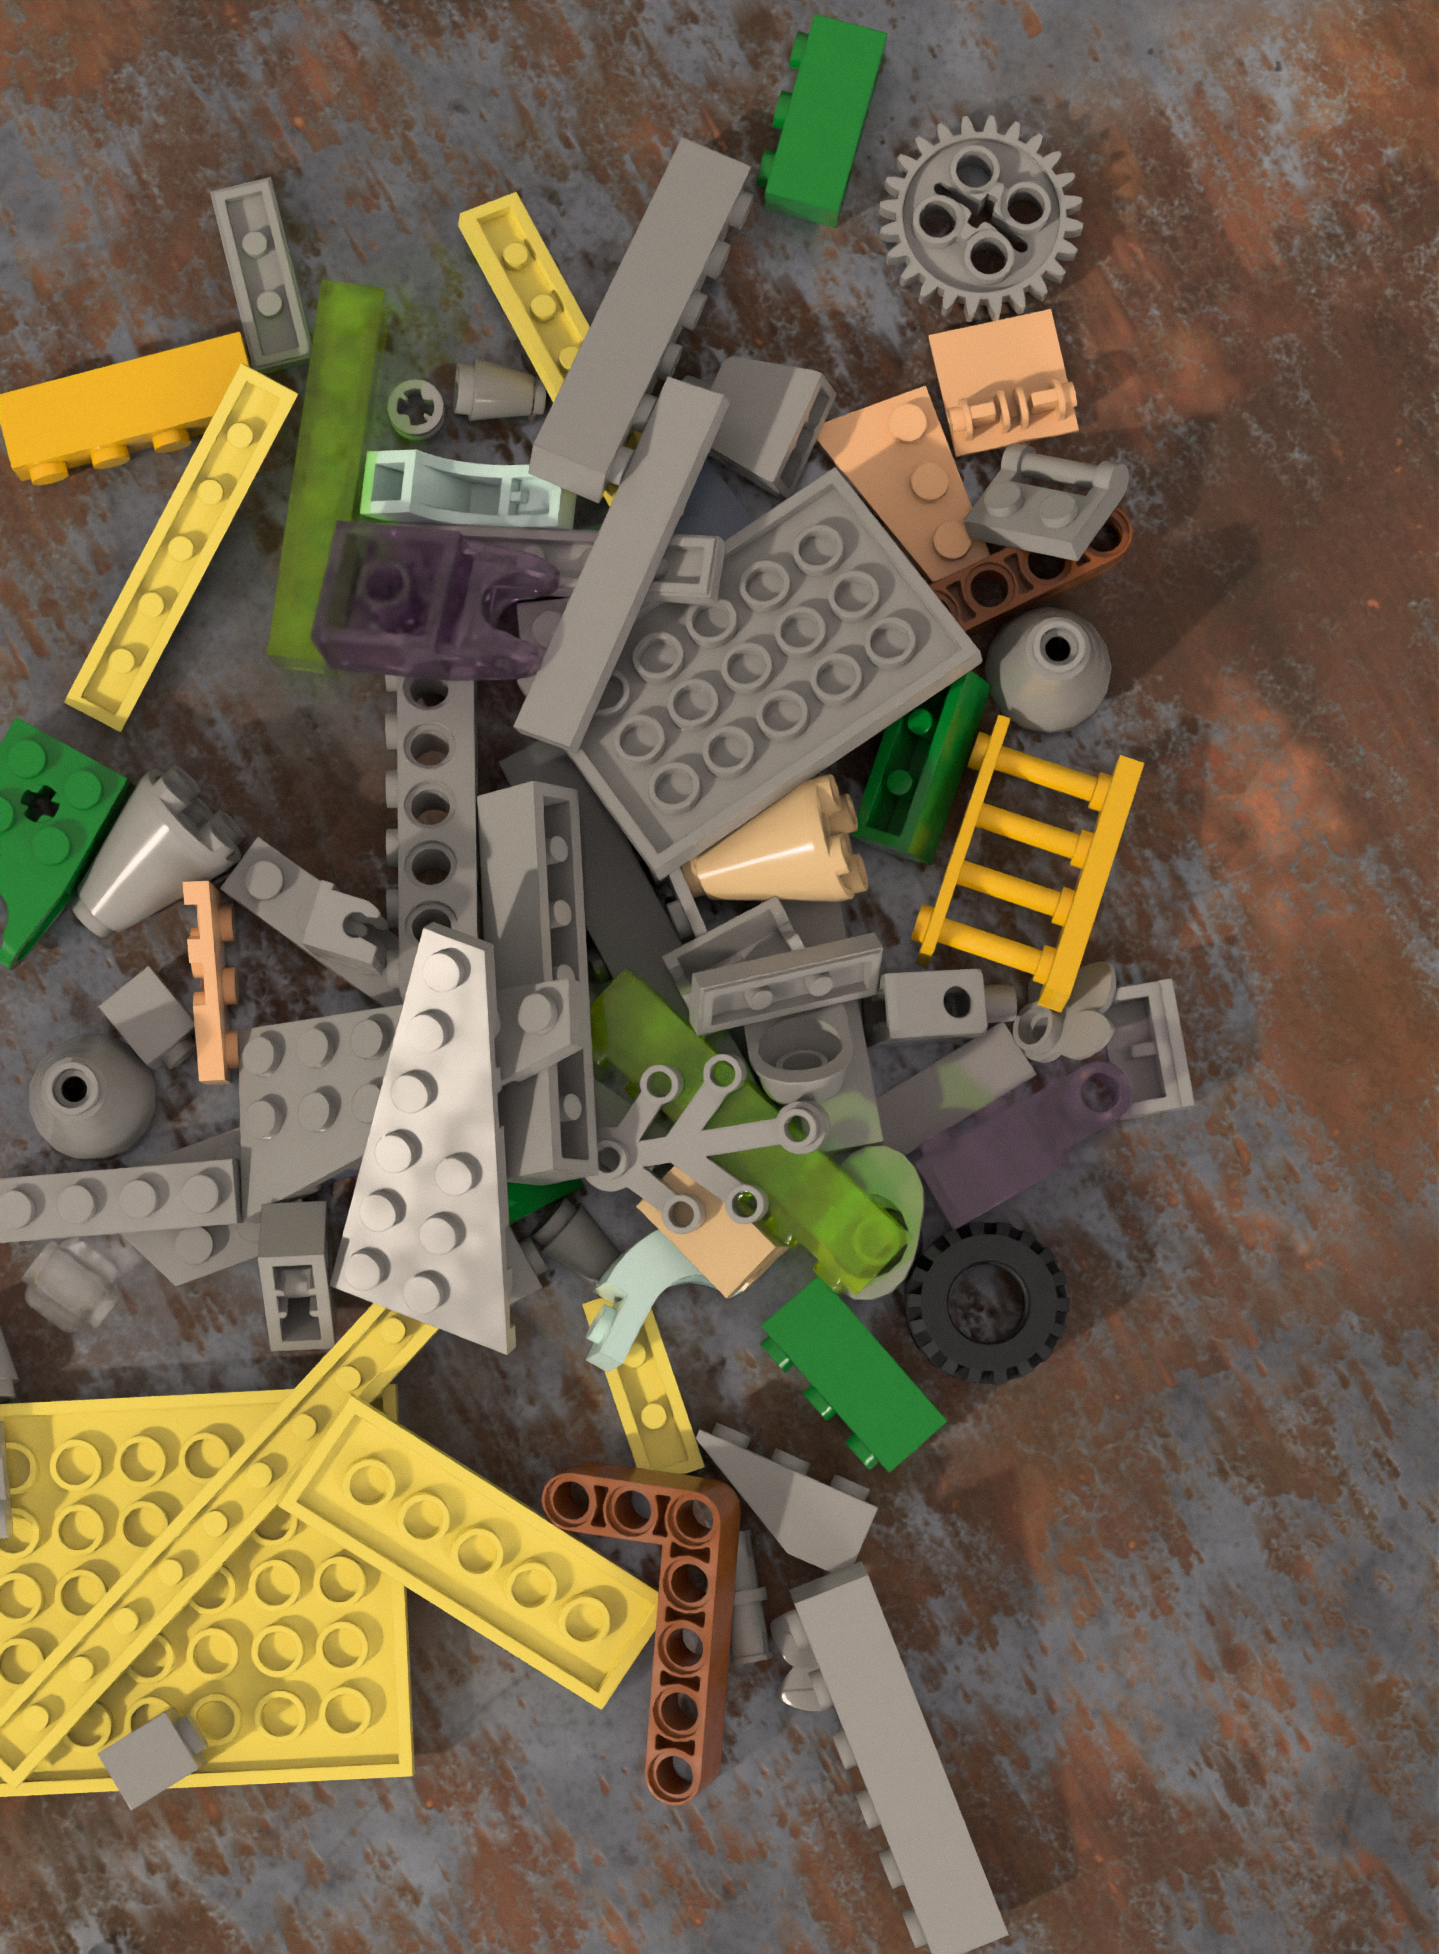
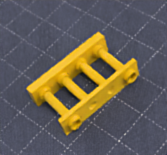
[910,715,1144,1013]

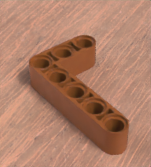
[929,507,1133,637]
[542,1461,741,1806]

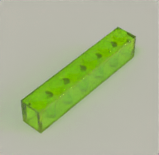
[267,280,390,675]
[590,967,914,1296]

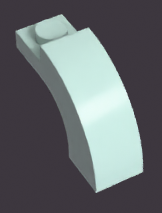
[360,449,577,529]
[586,1229,741,1372]

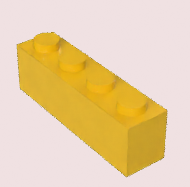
[0,331,252,485]

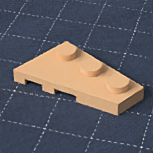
[815,385,990,584]
[182,881,239,1085]

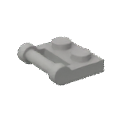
[963,443,1129,561]

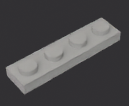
[0,1158,244,1243]

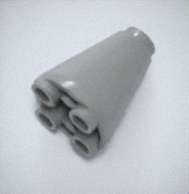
[984,606,1111,734]
[70,765,246,939]
[29,1034,158,1161]

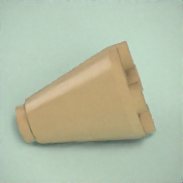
[681,772,868,902]

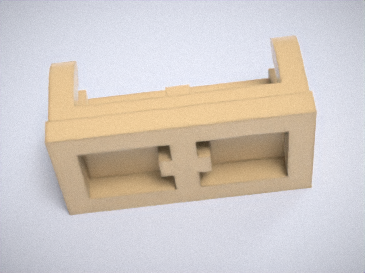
[636,1165,790,1298]

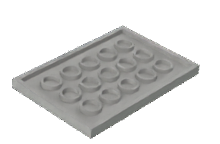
[516,467,983,881]

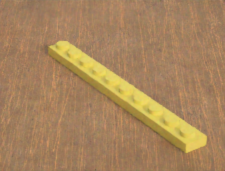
[0,1303,439,1790]

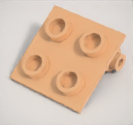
[928,309,1079,457]

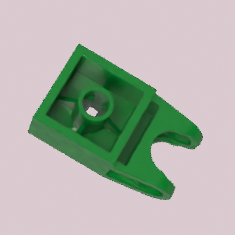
[0,717,136,970]

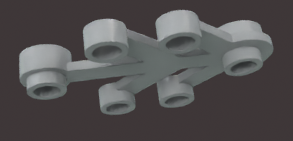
[585,1053,831,1234]

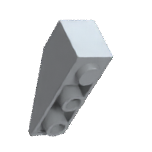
[696,1422,878,1573]

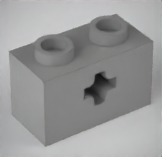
[258,1201,338,1351]

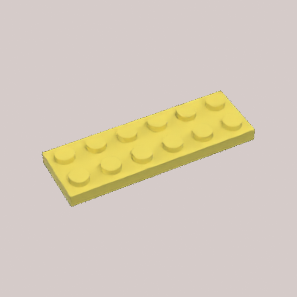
[276,1391,659,1710]

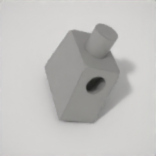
[682,356,837,500]
[861,969,1017,1049]

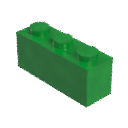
[756,14,888,228]
[850,670,991,866]
[760,1274,948,1473]

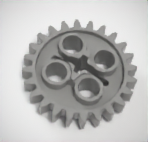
[878,115,1083,322]

